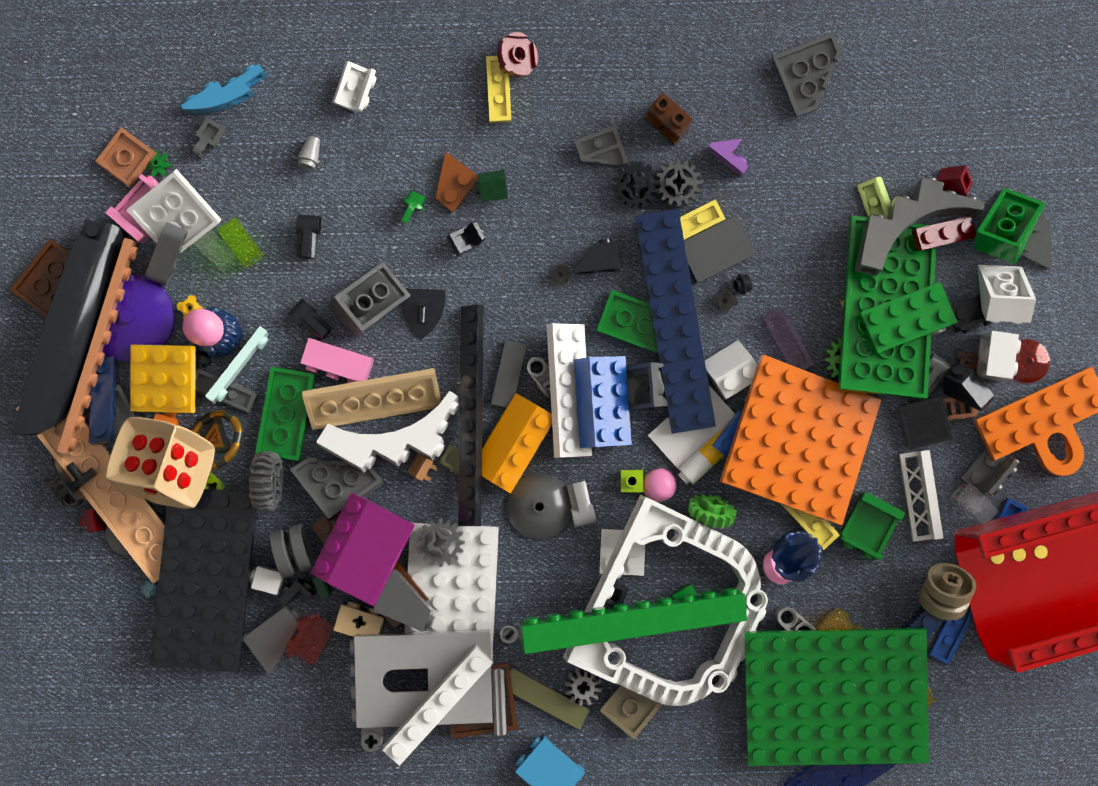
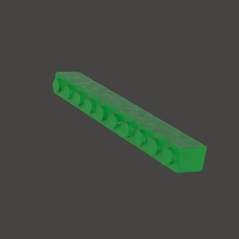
[518,588,747,654]

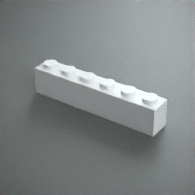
[382,644,493,766]

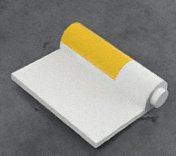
[648,385,735,484]

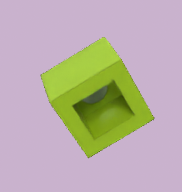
[620,470,643,492]

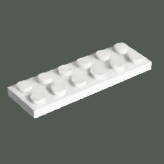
[547,323,592,458]

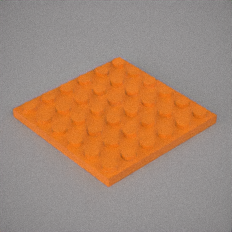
[720,355,881,525]

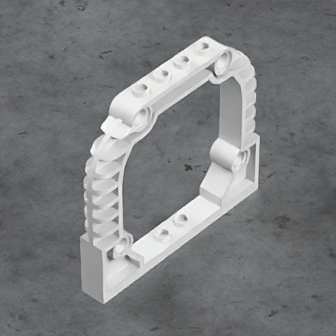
[563,495,768,706]

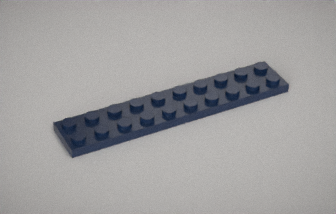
[635,209,716,434]

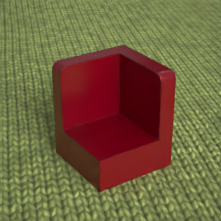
[937,165,973,196]

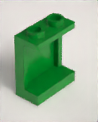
[838,492,905,561]

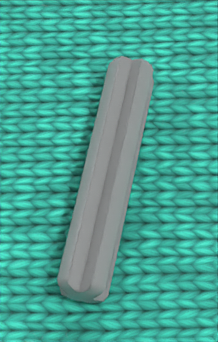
[492,668,506,736]

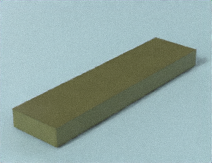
[510,668,590,730]

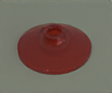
[1013,339,1050,383]

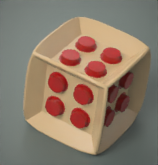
[106,417,215,509]

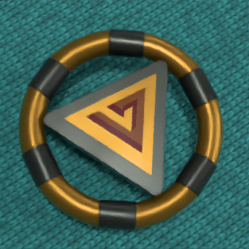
[191,410,243,471]

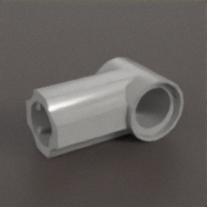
[566,481,596,528]

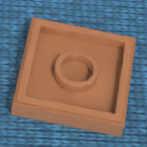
[95,127,157,188]

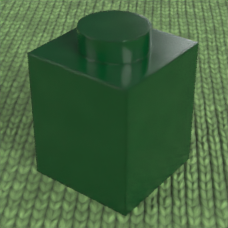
[475,170,508,202]

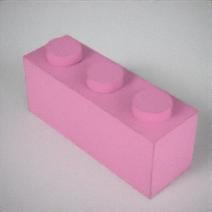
[300,338,374,383]

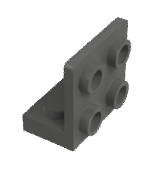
[959,447,1019,496]

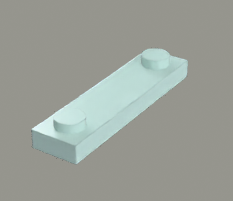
[205,326,269,404]

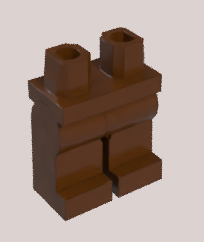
[644,92,693,146]

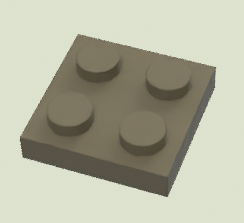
[599,685,662,739]

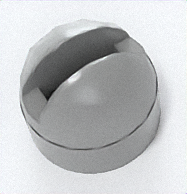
[500,625,519,644]

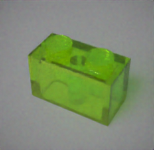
[217,217,265,268]

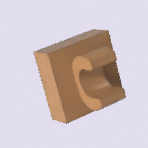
[407,453,437,481]

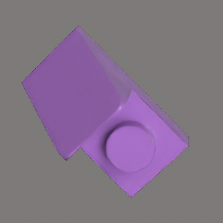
[707,139,749,177]

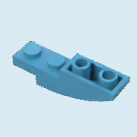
[181,64,267,114]

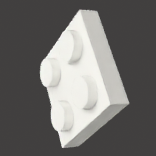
[599,529,645,576]

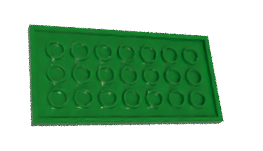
[838,216,936,400]

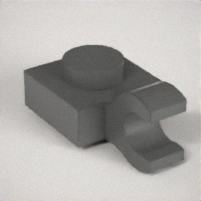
[192,117,227,159]

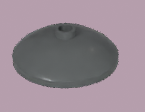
[507,473,572,540]

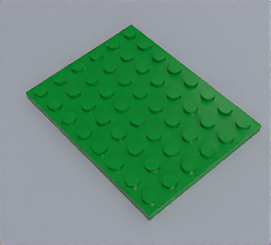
[744,628,929,766]

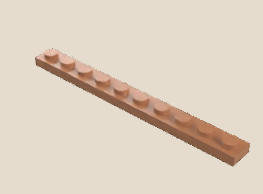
[57,238,138,455]

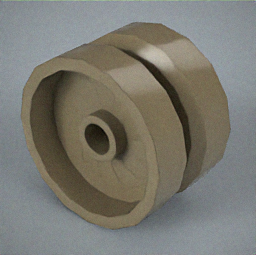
[919,563,976,620]

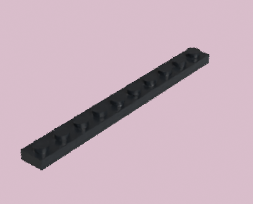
[458,304,484,526]

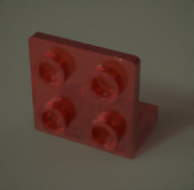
[285,613,335,666]

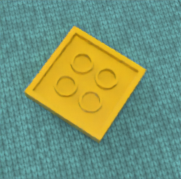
[130,345,196,413]

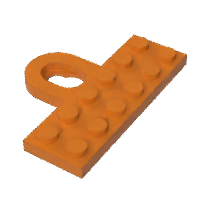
[973,367,1098,476]

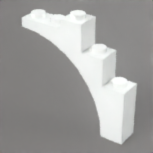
[316,391,460,473]

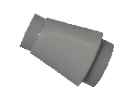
[297,136,320,170]

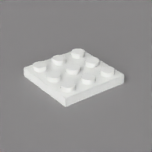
[126,169,221,253]

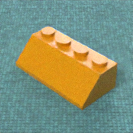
[482,393,552,493]

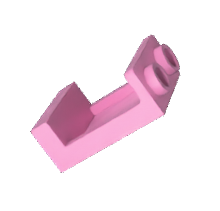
[105,174,159,245]

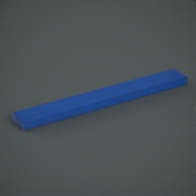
[928,497,1028,665]

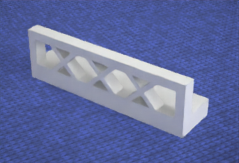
[899,450,943,542]

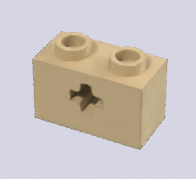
[333,601,385,637]

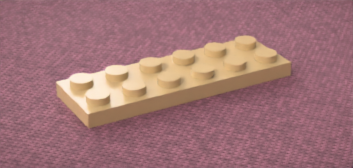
[302,368,442,430]

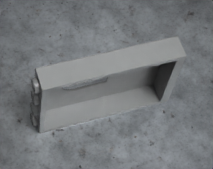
[350,629,493,728]

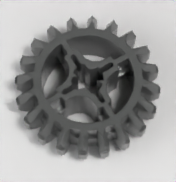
[249,451,284,511]

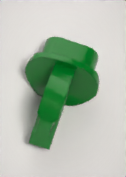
[401,190,426,223]

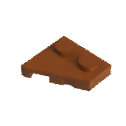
[436,152,479,213]

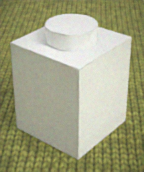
[250,565,284,595]

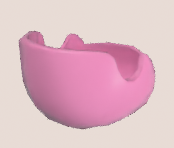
[643,468,677,502]

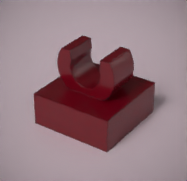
[78,509,107,533]

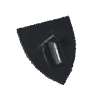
[402,288,446,340]
[51,458,97,501]

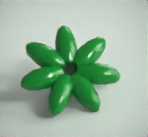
[145,150,172,178]

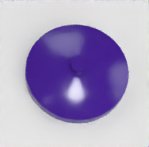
[102,274,175,362]

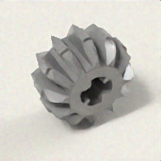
[565,668,602,706]

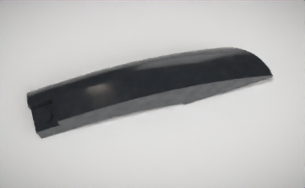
[13,219,129,436]

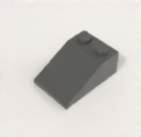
[328,262,411,339]

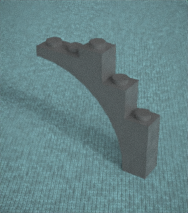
[855,177,985,276]

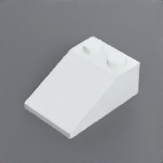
[978,265,1036,324]

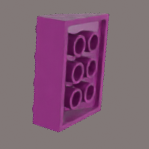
[310,492,415,606]

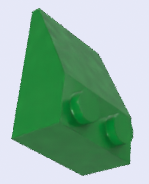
[973,188,1046,265]

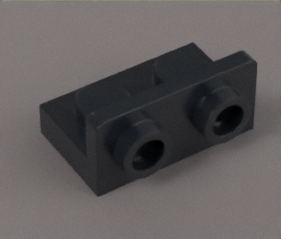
[951,295,994,334]

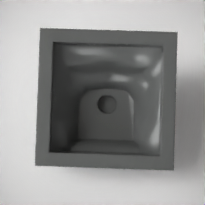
[626,362,668,411]

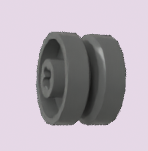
[270,523,315,579]

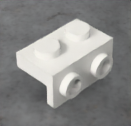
[332,61,376,113]

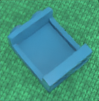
[515,735,585,786]

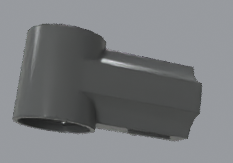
[925,353,952,400]

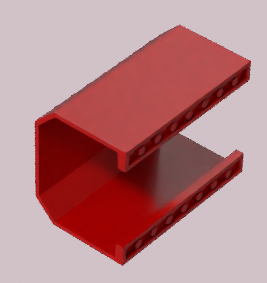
[954,491,1098,673]

